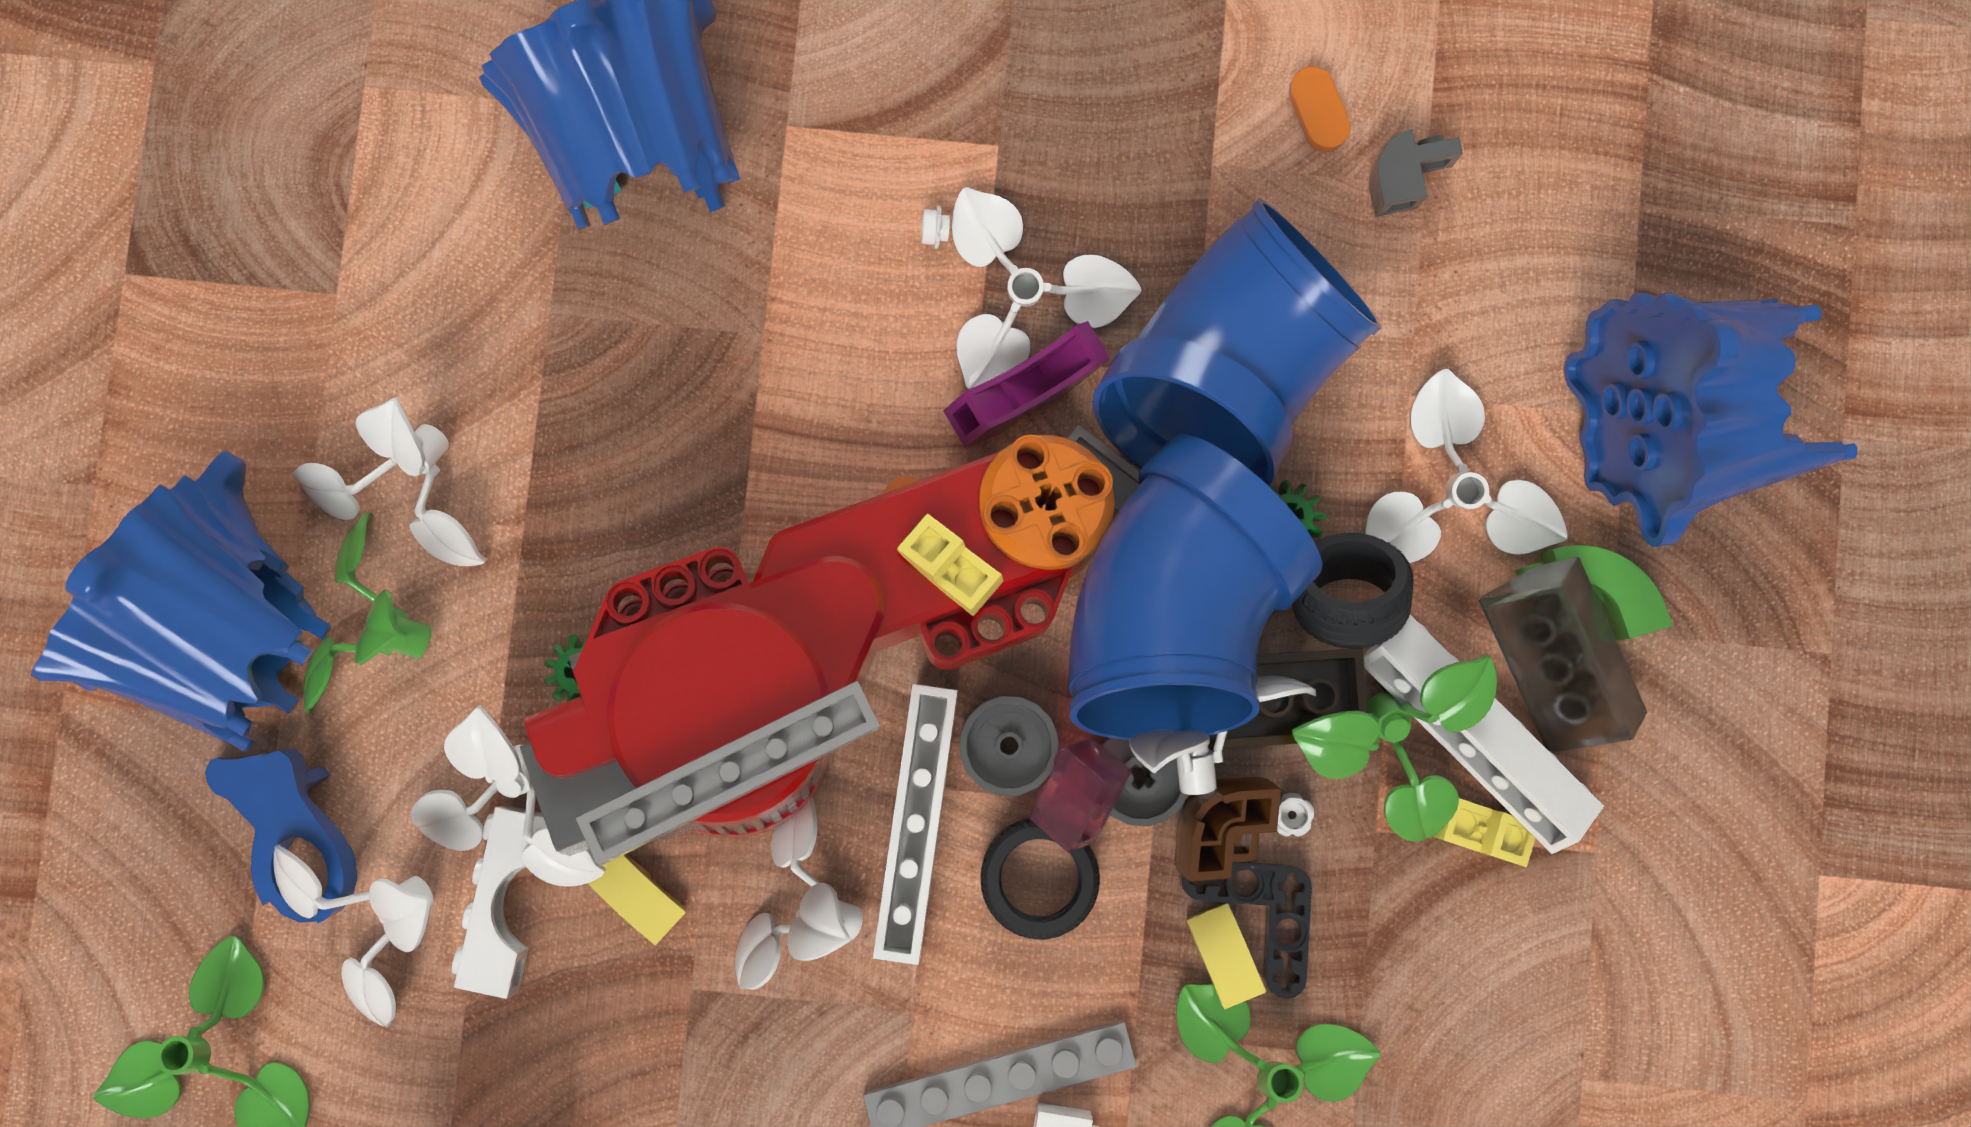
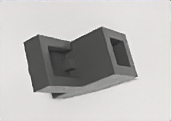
[1369,129,1463,217]

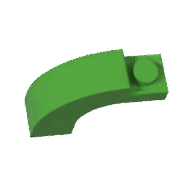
[1504,545,1673,641]

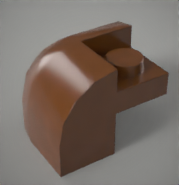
[1174,777,1281,881]

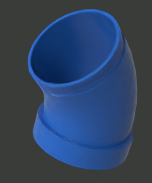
[1092,198,1382,486]
[1069,434,1322,740]

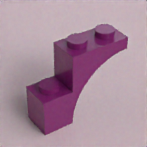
[943,321,1110,448]

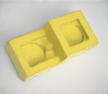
[897,514,1004,616]
[1434,798,1535,867]
[588,854,686,945]
[1185,903,1266,1010]

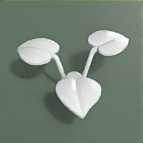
[952,187,1141,389]
[1365,369,1567,563]
[293,397,488,566]
[1129,675,1316,795]
[411,705,606,886]
[735,797,863,990]
[274,844,434,1028]

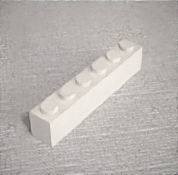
[1363,615,1604,854]
[873,684,959,965]

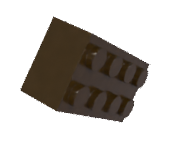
[1208,648,1368,749]

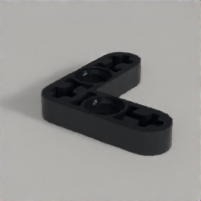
[1179,862,1312,999]

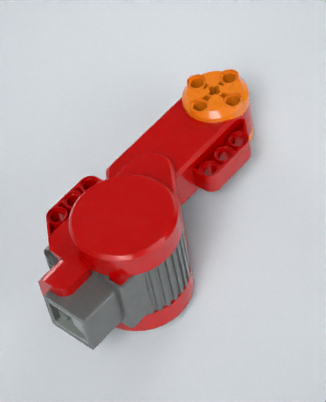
[520,434,1115,856]

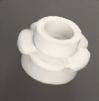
[921,206,950,249]
[1277,793,1314,837]

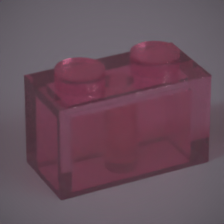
[1030,738,1132,853]

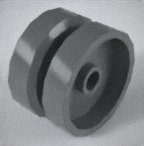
[960,696,1059,796]
[1089,737,1188,826]

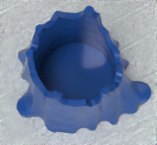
[479,0,740,230]
[1564,293,1858,547]
[31,450,331,752]

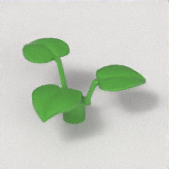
[303,512,431,715]
[1292,655,1497,842]
[93,936,310,1127]
[1176,984,1381,1127]

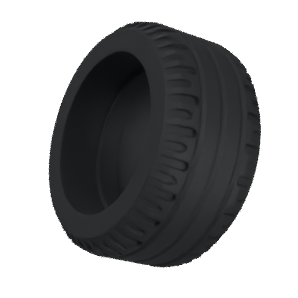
[1292,533,1414,649]
[980,817,1100,940]

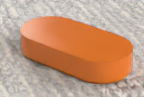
[1289,66,1350,152]

